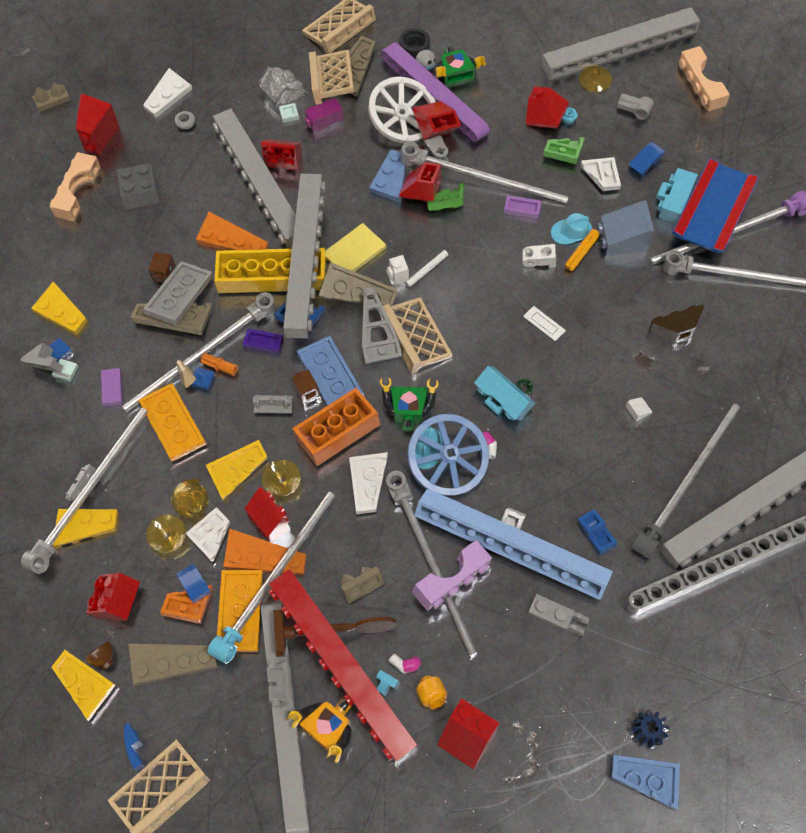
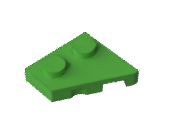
[543,137,585,164]
[428,183,465,211]

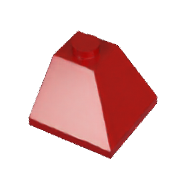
[526,86,569,129]

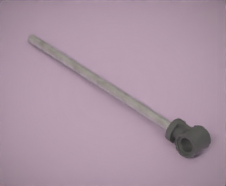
[632,404,740,559]

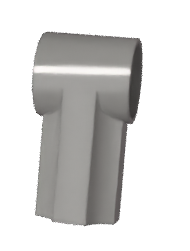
[617,93,654,120]

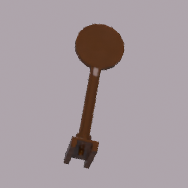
[273,610,397,657]

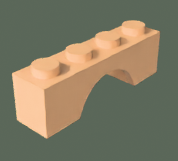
[679,46,730,111]
[50,152,101,221]

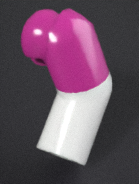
[482,431,497,459]
[388,653,421,673]

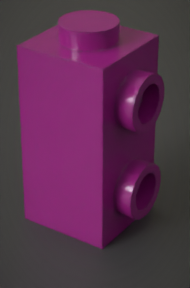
[304,98,344,133]

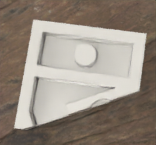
[581,157,621,191]
[186,507,230,562]

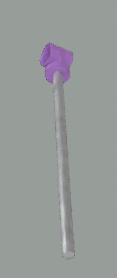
[650,191,806,265]

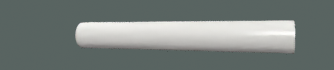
[405,250,448,288]

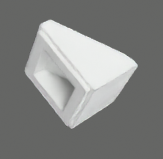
[626,397,652,422]
[502,507,526,529]

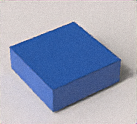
[49,338,72,362]

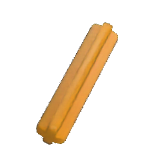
[565,229,599,271]

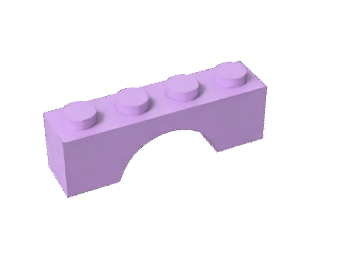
[412,540,492,611]

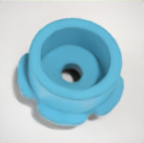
[562,108,578,124]

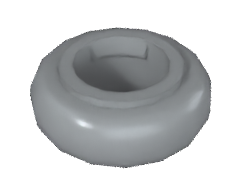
[174,111,195,130]

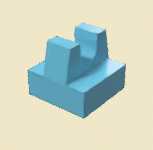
[376,670,400,696]

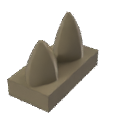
[32,83,70,112]
[341,566,384,604]

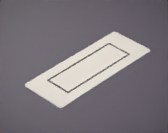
[523,306,566,341]

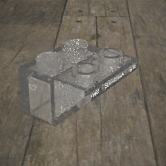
[258,67,308,105]

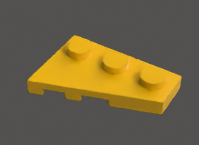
[53,509,119,549]
[52,650,116,721]

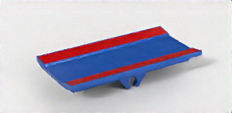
[672,158,759,253]

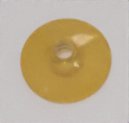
[579,65,612,92]
[262,459,301,496]
[146,514,186,553]

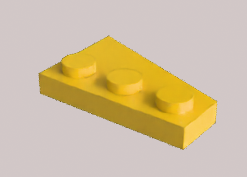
[31,282,88,335]
[206,440,268,500]

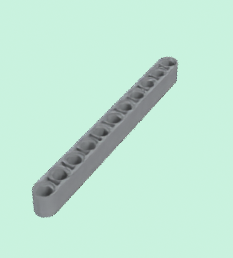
[626,516,806,615]
[261,601,310,833]

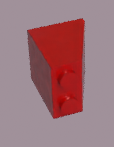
[76,94,119,156]
[437,699,499,770]

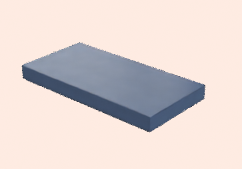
[297,336,364,406]

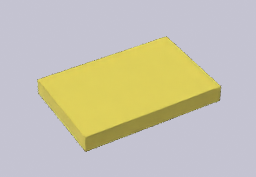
[325,223,386,272]

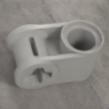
[423,135,449,168]

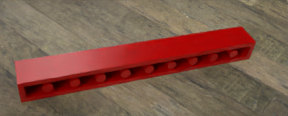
[268,569,417,762]

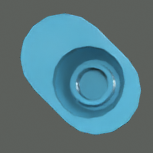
[551,213,592,245]
[415,427,442,469]

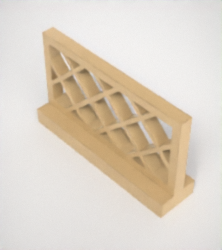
[302,0,376,54]
[309,50,354,105]
[380,297,453,374]
[107,740,211,833]

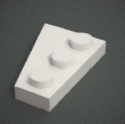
[143,68,192,118]
[349,452,388,514]

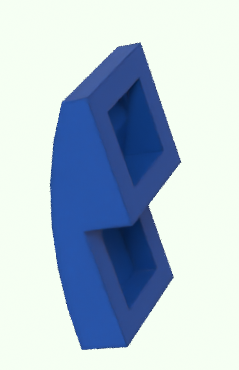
[629,142,665,177]
[578,509,617,555]
[176,563,211,604]
[124,723,146,773]

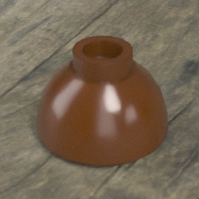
[85,641,114,670]

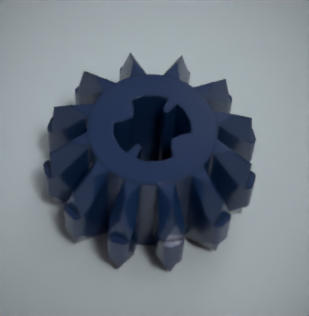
[631,710,669,748]

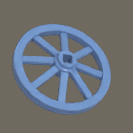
[407,414,489,496]

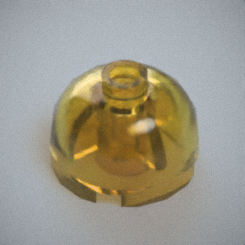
[171,478,208,518]

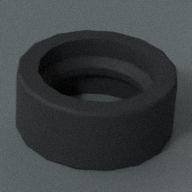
[399,28,430,60]

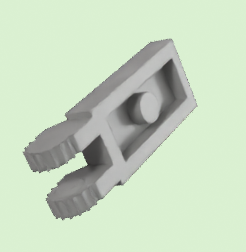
[528,594,589,636]

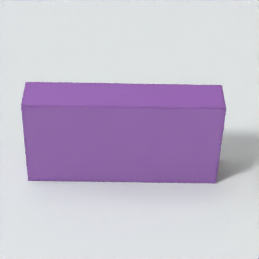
[504,195,542,219]
[101,368,123,407]

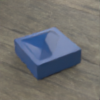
[191,367,215,391]

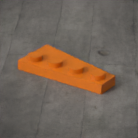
[196,212,269,250]
[223,529,307,576]

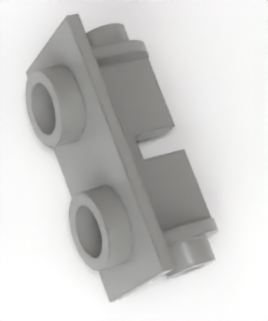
[253,395,293,414]
[65,464,96,507]
[266,661,291,709]

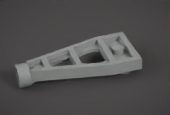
[362,287,402,364]

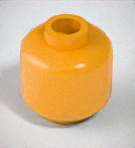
[416,676,447,709]

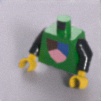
[435,47,486,86]
[380,377,439,431]

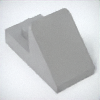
[21,343,63,373]

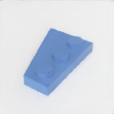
[369,149,406,203]
[611,755,680,811]

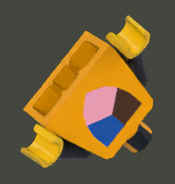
[286,698,352,763]

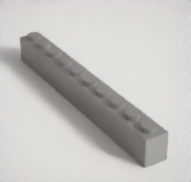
[541,7,700,80]
[212,108,296,249]
[284,174,326,339]
[660,451,806,570]

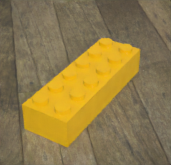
[214,248,326,293]

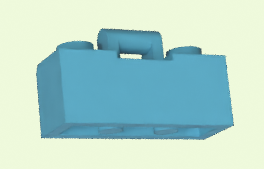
[656,168,698,224]
[474,365,535,420]

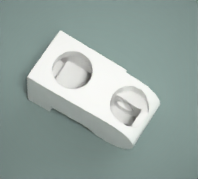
[522,244,556,268]

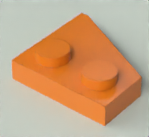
[160,585,213,624]

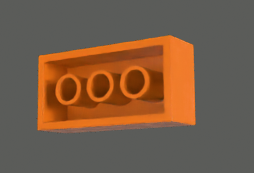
[292,388,380,466]

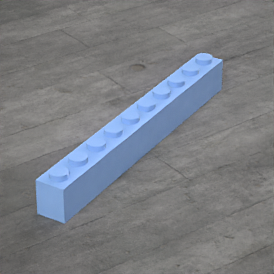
[414,489,613,600]

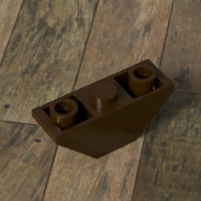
[649,304,704,342]

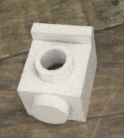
[386,255,409,286]

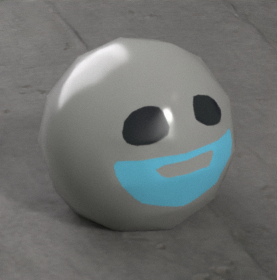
[416,50,436,71]

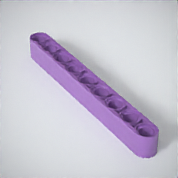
[380,42,490,142]

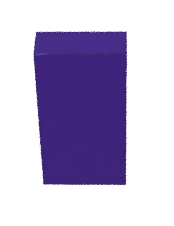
[242,328,284,354]

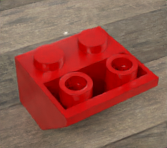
[412,101,461,140]
[261,139,302,170]
[399,162,441,201]
[244,487,289,543]
[86,573,140,621]

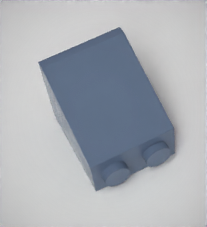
[597,201,654,256]

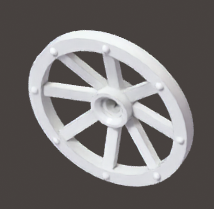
[368,77,436,143]

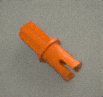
[201,353,238,376]

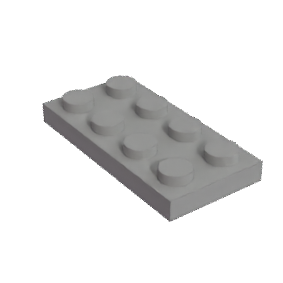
[143,261,213,326]

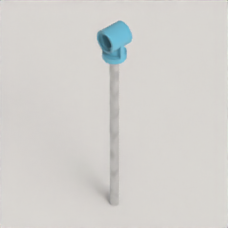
[207,492,335,664]

